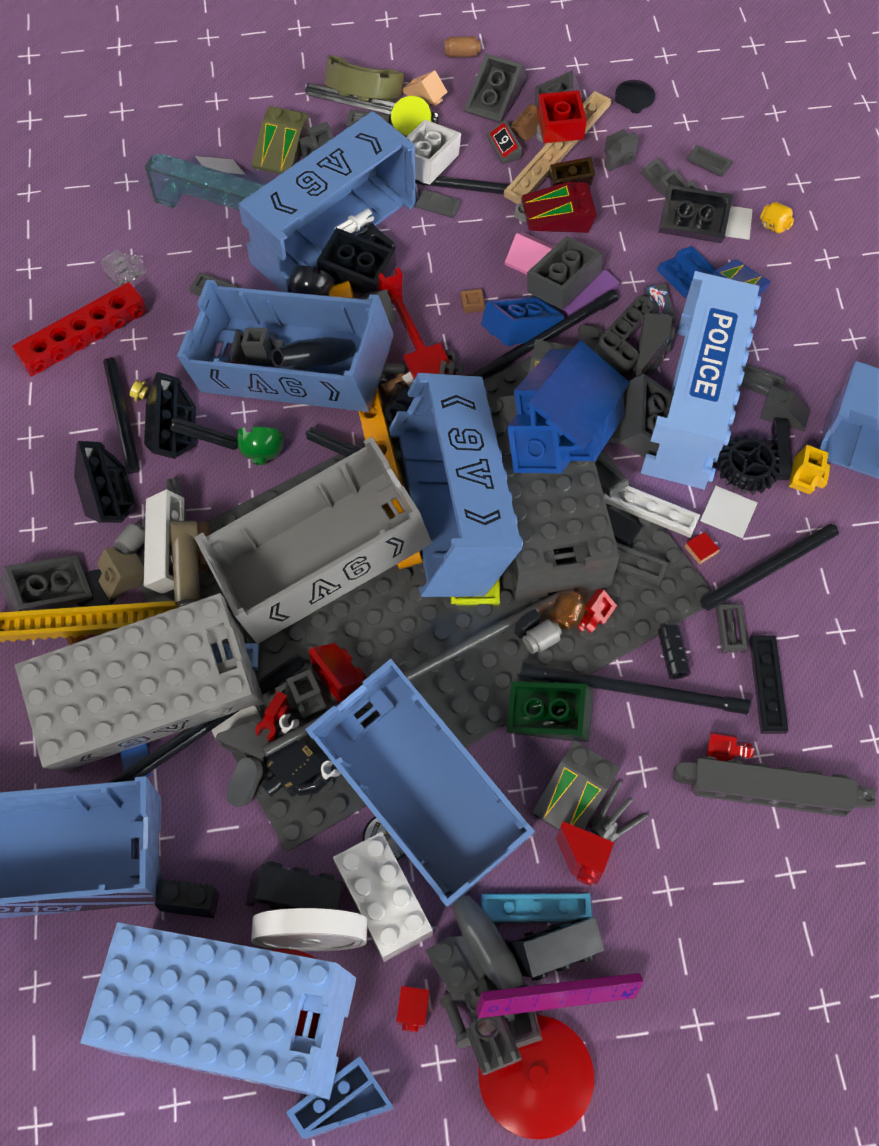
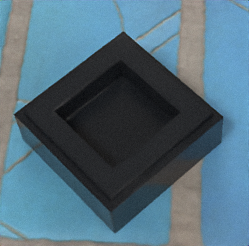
[514,609,541,639]

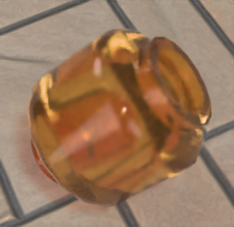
[550,591,587,630]

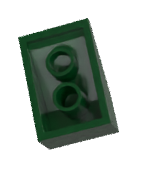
[506,681,593,742]

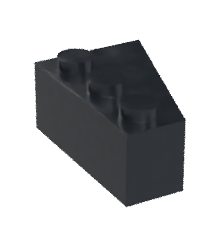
[245,862,342,910]

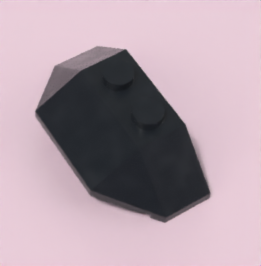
[144,372,196,459]
[74,441,137,523]

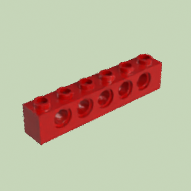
[12,282,147,377]

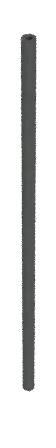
[262,589,575,757]

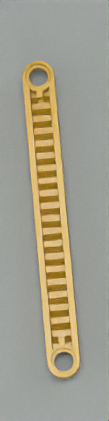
[0,599,202,643]

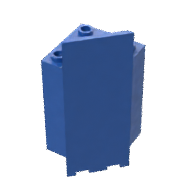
[507,340,630,473]

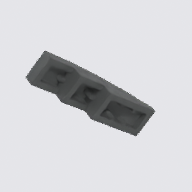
[640,158,699,197]

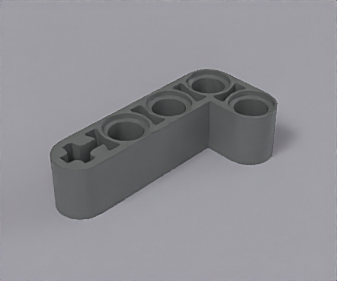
[593,296,654,375]

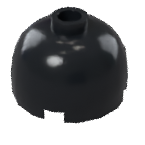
[290,265,335,296]

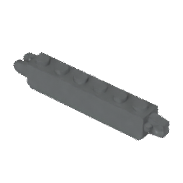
[672,756,876,817]

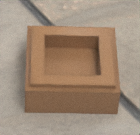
[460,289,485,313]

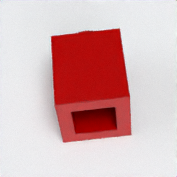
[396,986,430,1033]

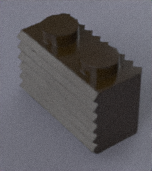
[548,157,595,187]

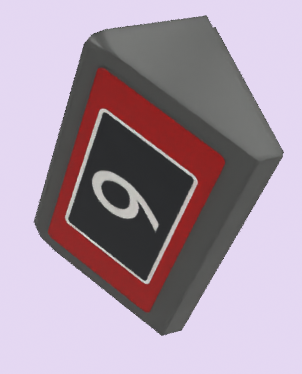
[486,120,522,164]

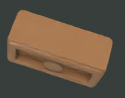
[510,104,539,141]

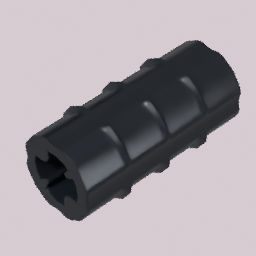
[658,625,691,680]

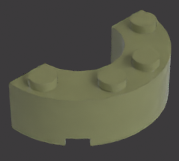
[324,54,405,102]

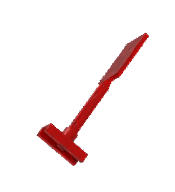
[378,268,457,379]

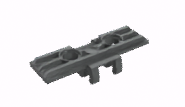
[440,975,522,1076]

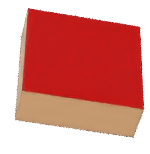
[684,532,720,565]

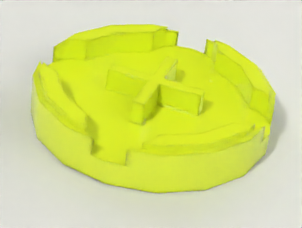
[391,96,432,136]

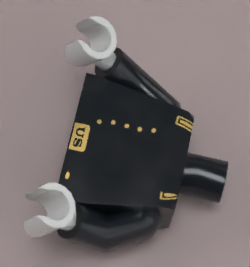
[261,713,341,797]

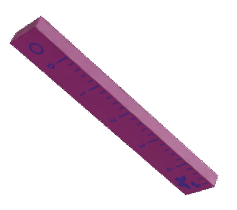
[475,973,644,1019]

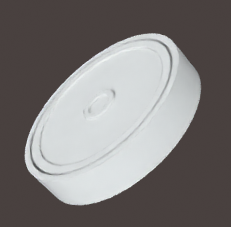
[251,908,367,951]

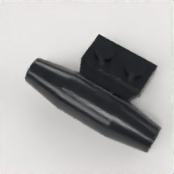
[266,337,356,369]

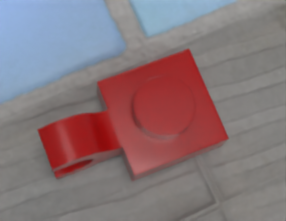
[575,589,617,633]
[255,691,290,742]
[706,731,754,762]

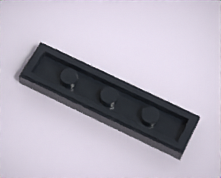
[749,636,788,734]

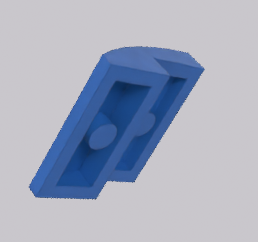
[657,246,716,298]

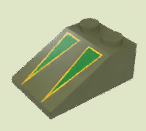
[251,105,310,174]

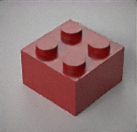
[537,90,587,143]

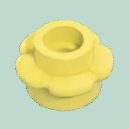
[129,380,149,401]

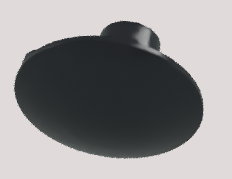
[615,80,655,114]

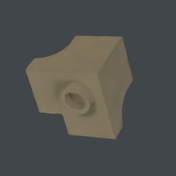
[97,547,144,600]

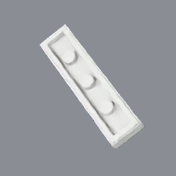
[604,486,700,538]

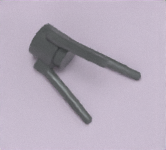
[590,781,649,842]

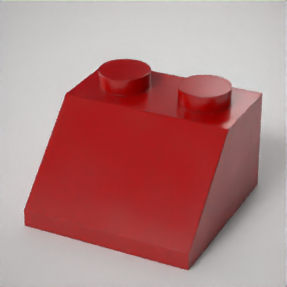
[308,643,367,704]
[556,821,615,885]

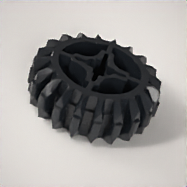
[717,434,782,495]

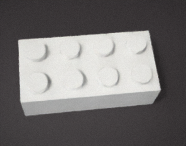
[333,832,433,962]

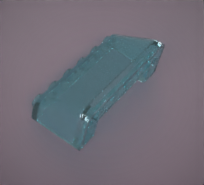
[145,154,264,211]

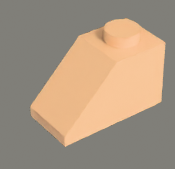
[402,70,447,106]

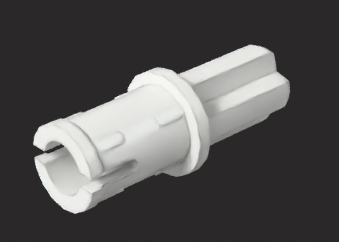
[334,209,374,233]

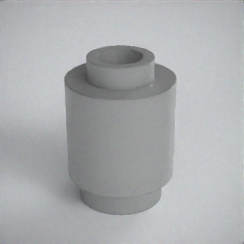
[113,523,145,555]
[522,619,562,654]

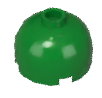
[237,427,284,465]

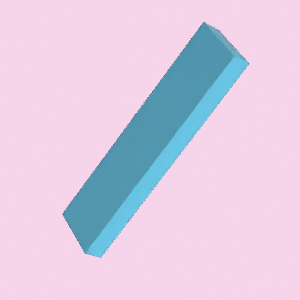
[481,893,592,923]

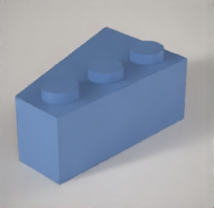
[286,1056,394,1140]

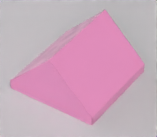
[505,233,555,275]

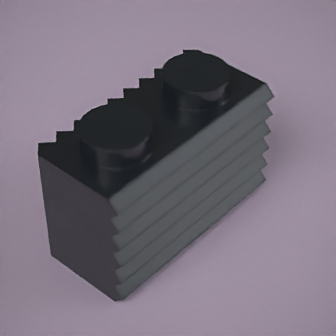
[155,878,219,918]

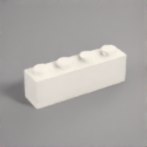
[144,489,184,594]

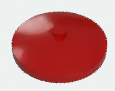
[478,1015,594,1140]

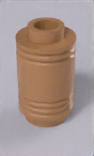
[445,36,481,58]

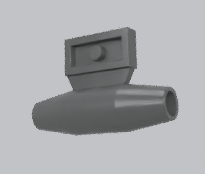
[426,896,526,1001]

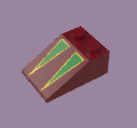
[521,182,597,233]

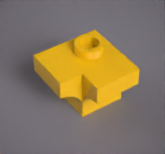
[788,445,830,494]

